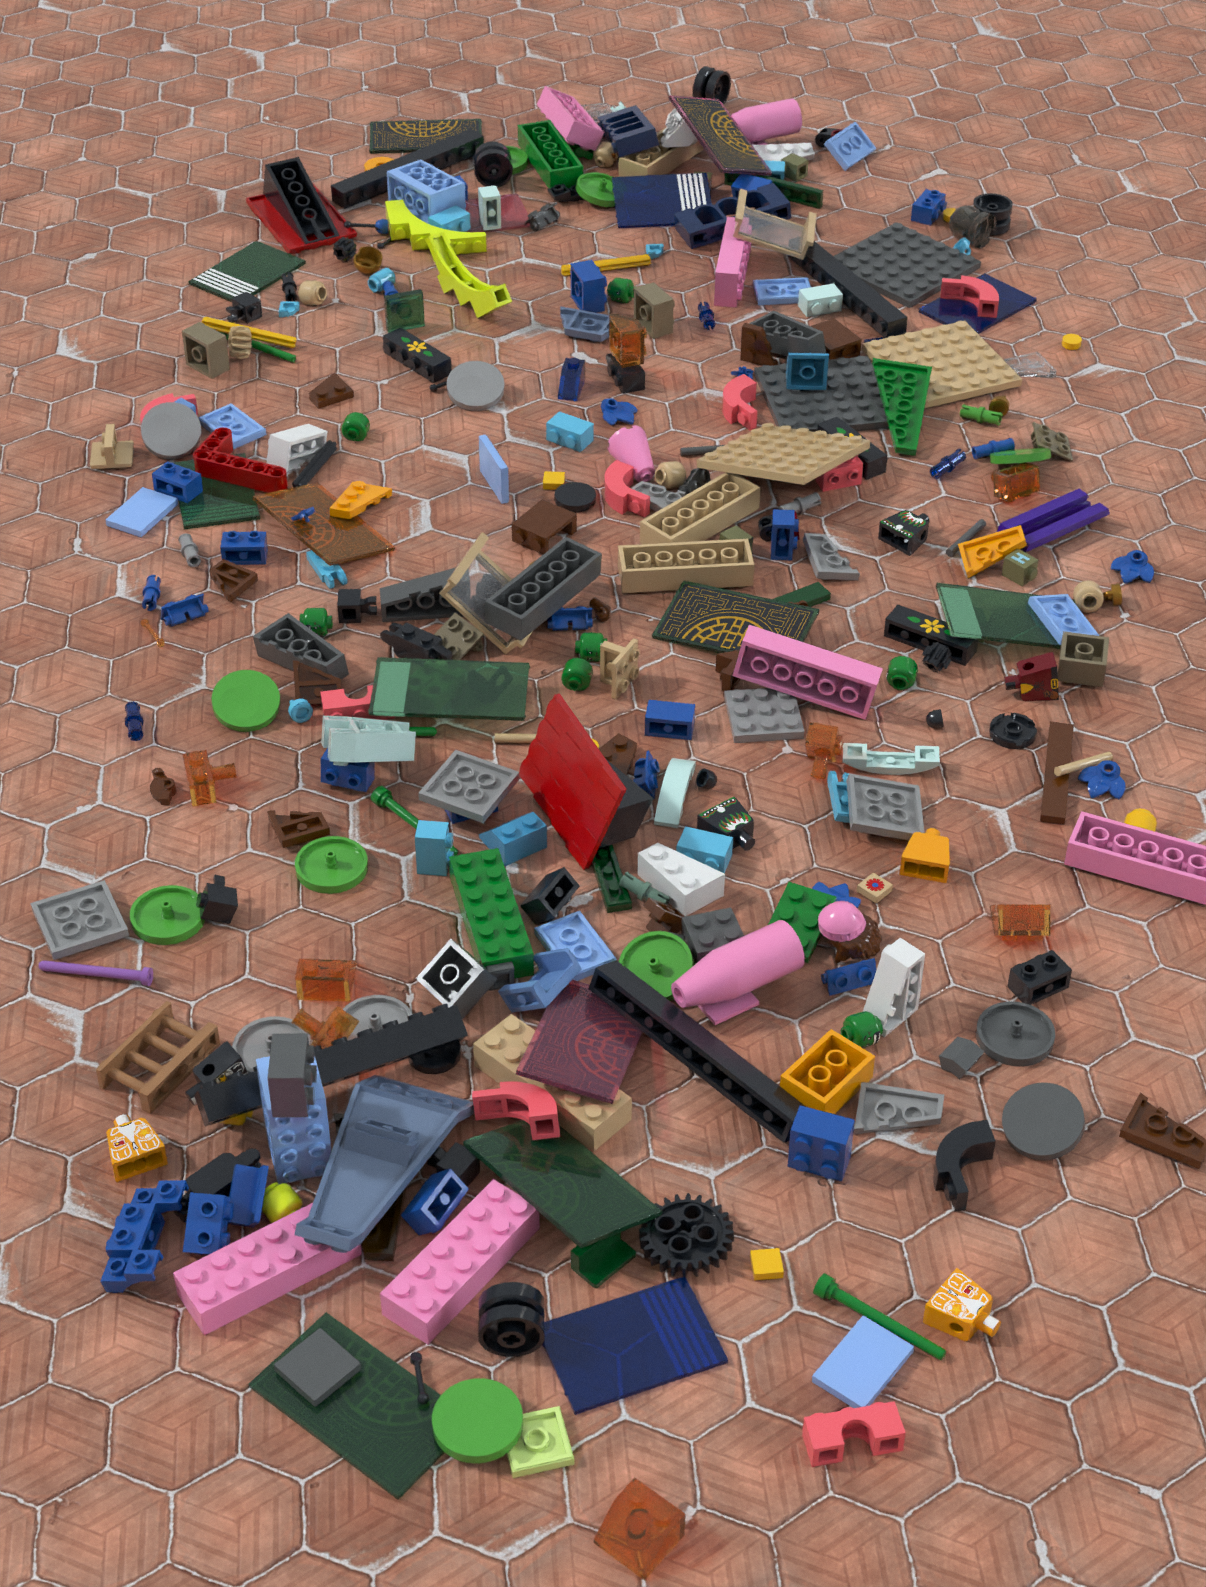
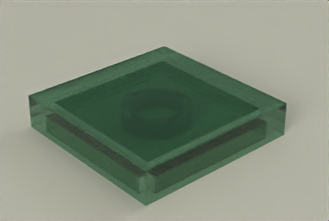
[384,289,425,333]

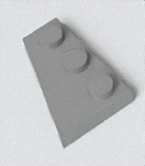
[631,481,686,512]
[803,533,860,581]
[854,1082,944,1135]

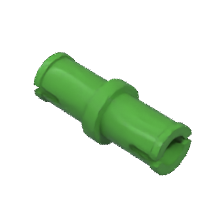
[960,404,1002,425]

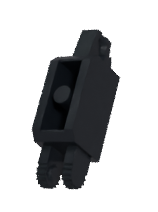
[380,622,453,669]
[173,1148,262,1223]

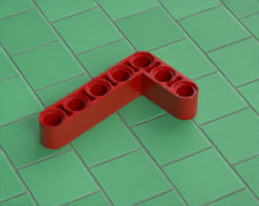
[193,427,288,495]

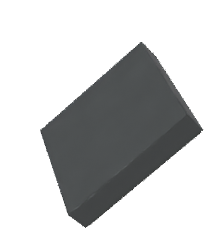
[274,1328,361,1407]

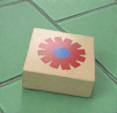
[857,873,893,904]

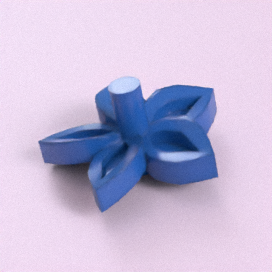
[731,366,754,380]
[291,506,315,523]

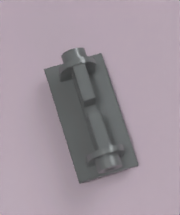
[524,202,560,231]
[678,468,711,495]

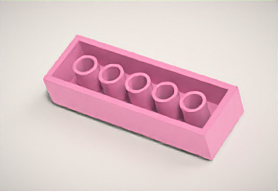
[537,86,604,151]
[714,217,752,307]
[733,625,883,720]
[1064,811,1206,905]
[380,1179,540,1345]
[173,1203,362,1336]

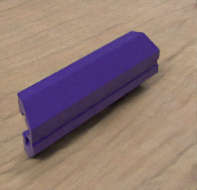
[997,489,1110,553]

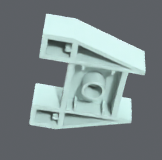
[321,715,416,766]

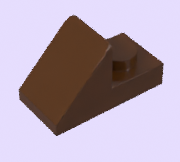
[715,650,741,691]
[643,898,686,934]

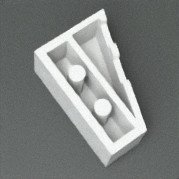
[638,843,725,916]
[863,938,925,1037]

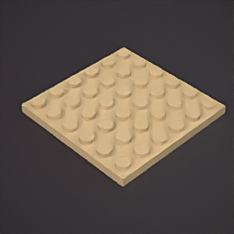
[862,321,1022,408]
[697,423,870,485]

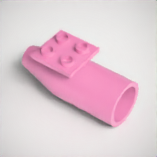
[729,98,802,145]
[671,920,805,1025]

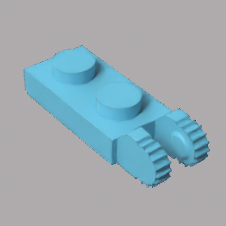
[306,548,347,589]
[827,771,850,823]

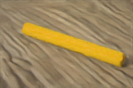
[561,254,651,276]
[202,317,297,348]

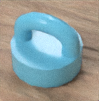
[953,237,971,255]
[288,699,313,723]

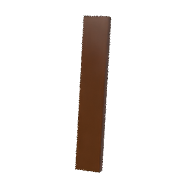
[1040,721,1074,824]

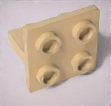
[90,424,134,470]
[600,638,640,699]

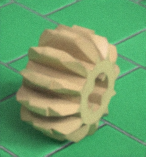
[228,326,252,359]

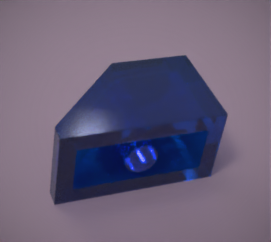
[558,357,585,401]

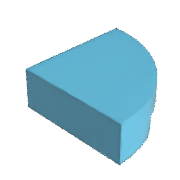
[645,244,664,259]
[278,301,300,317]

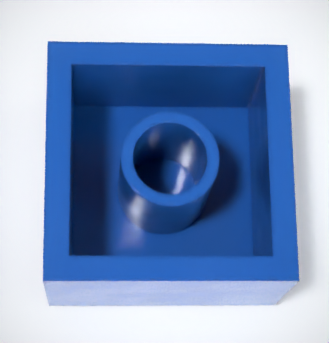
[570,260,607,313]
[787,1105,855,1181]

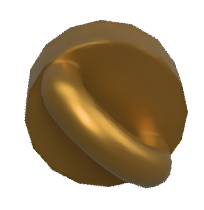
[989,395,1010,417]
[1103,583,1122,606]

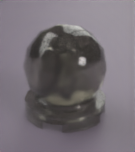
[949,205,996,249]

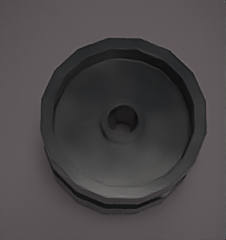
[692,66,731,106]
[473,142,513,188]
[971,193,1013,235]
[478,1282,545,1357]

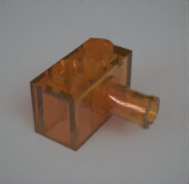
[991,462,1040,502]
[805,722,844,779]
[182,750,237,807]
[291,1006,359,1049]

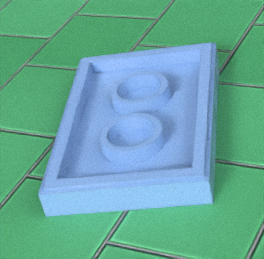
[824,122,877,171]
[753,277,811,305]
[199,403,266,449]
[479,435,509,504]
[106,487,178,537]
[1028,594,1099,645]
[534,911,617,983]
[812,1316,914,1408]

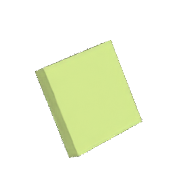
[507,1406,574,1478]

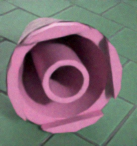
[607,425,655,482]

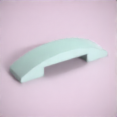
[843,743,940,775]
[654,758,696,828]

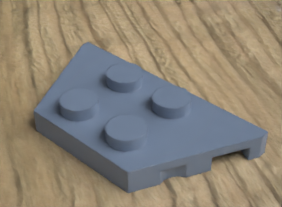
[560,306,630,342]

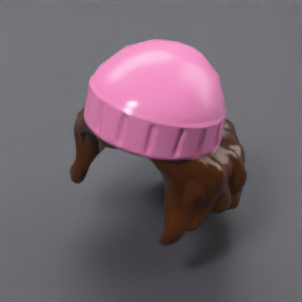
[818,901,882,963]

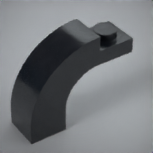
[933,1120,996,1212]

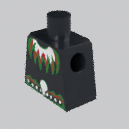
[878,510,930,556]
[697,797,755,851]

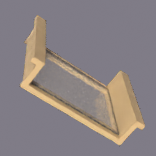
[733,188,816,260]
[439,532,533,654]

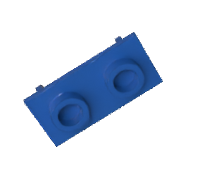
[161,593,209,627]
[547,606,593,631]
[633,750,660,800]
[821,958,876,996]

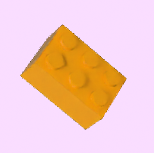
[780,1029,875,1114]

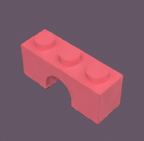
[321,685,395,720]
[802,1401,906,1467]

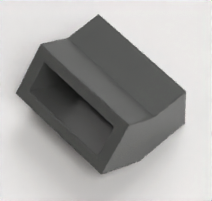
[939,1037,984,1079]

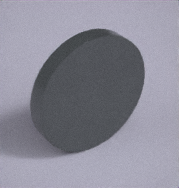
[976,1001,1055,1066]
[1002,1083,1085,1160]

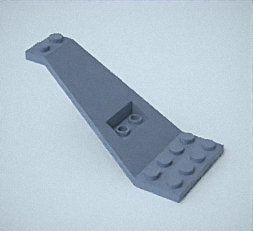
[294,1075,475,1253]

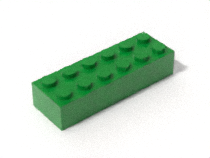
[517,120,584,189]
[449,848,534,979]

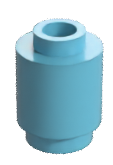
[367,268,396,292]

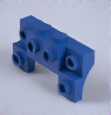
[100,1180,189,1292]

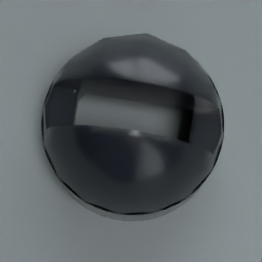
[926,709,944,729]
[696,768,717,789]

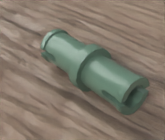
[619,872,670,904]

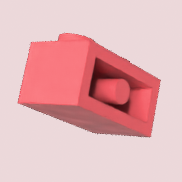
[815,456,863,492]

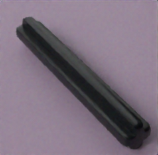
[292,440,337,492]

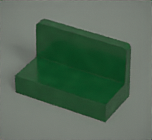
[571,1229,636,1288]

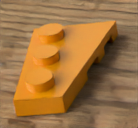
[330,481,392,519]
[958,525,1027,578]

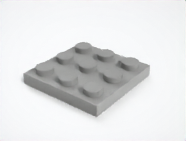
[724,688,804,743]
[418,750,520,823]
[846,773,925,841]
[30,880,129,960]

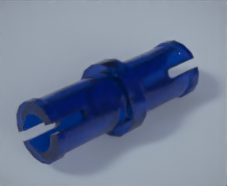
[698,302,716,330]
[929,449,966,479]
[125,702,144,741]

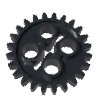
[639,1193,734,1278]

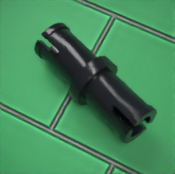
[281,272,297,302]

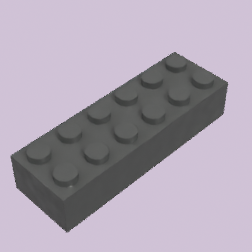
[485,537,602,640]

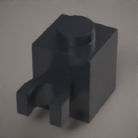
[226,291,262,324]
[337,589,377,623]
[196,875,238,924]
[427,1142,480,1187]

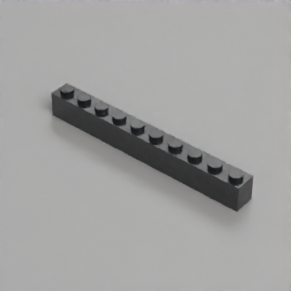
[331,129,484,209]
[788,237,908,338]
[588,961,806,1143]
[194,1004,468,1127]

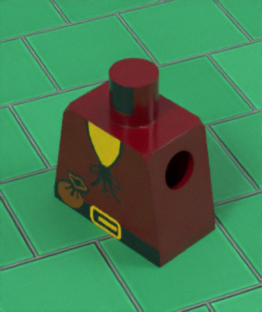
[1004,652,1059,701]

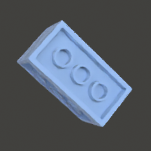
[387,160,466,224]
[256,1056,331,1184]

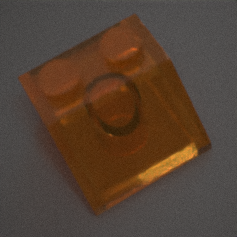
[609,313,647,368]
[990,904,1051,941]
[295,958,357,1002]
[594,1478,686,1580]

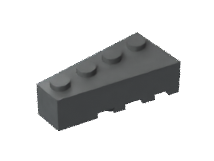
[749,311,826,356]
[380,568,471,622]
[253,613,349,679]

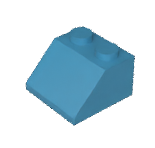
[786,353,829,390]
[479,812,547,866]

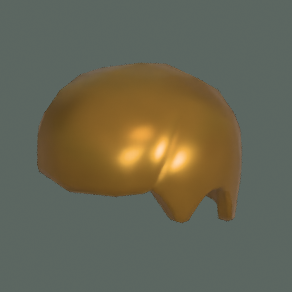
[353,246,383,275]

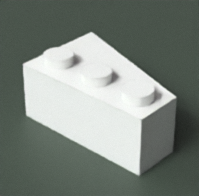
[266,424,328,479]

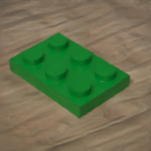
[768,882,837,963]

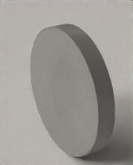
[447,361,504,411]
[141,402,201,460]
[336,995,412,1040]
[232,1016,311,1073]

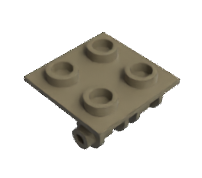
[1031,422,1073,461]
[434,613,484,667]

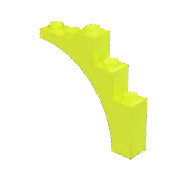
[385,200,487,261]
[425,231,512,318]

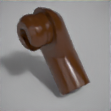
[589,597,611,622]

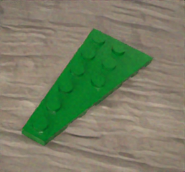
[872,358,932,456]

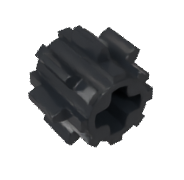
[333,237,357,262]
[922,642,952,672]

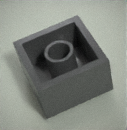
[681,907,744,965]
[416,939,497,1019]
[267,1033,317,1117]

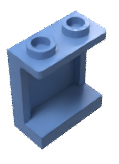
[498,948,582,1013]

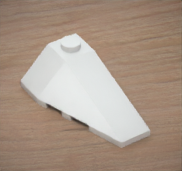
[660,104,700,147]

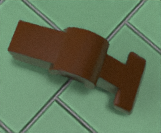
[150,768,177,806]

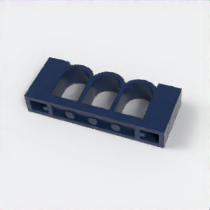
[597,105,659,158]
[674,183,791,249]

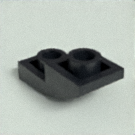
[547,183,583,202]

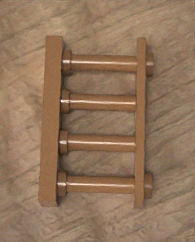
[96,1001,220,1114]

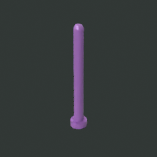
[39,960,153,986]

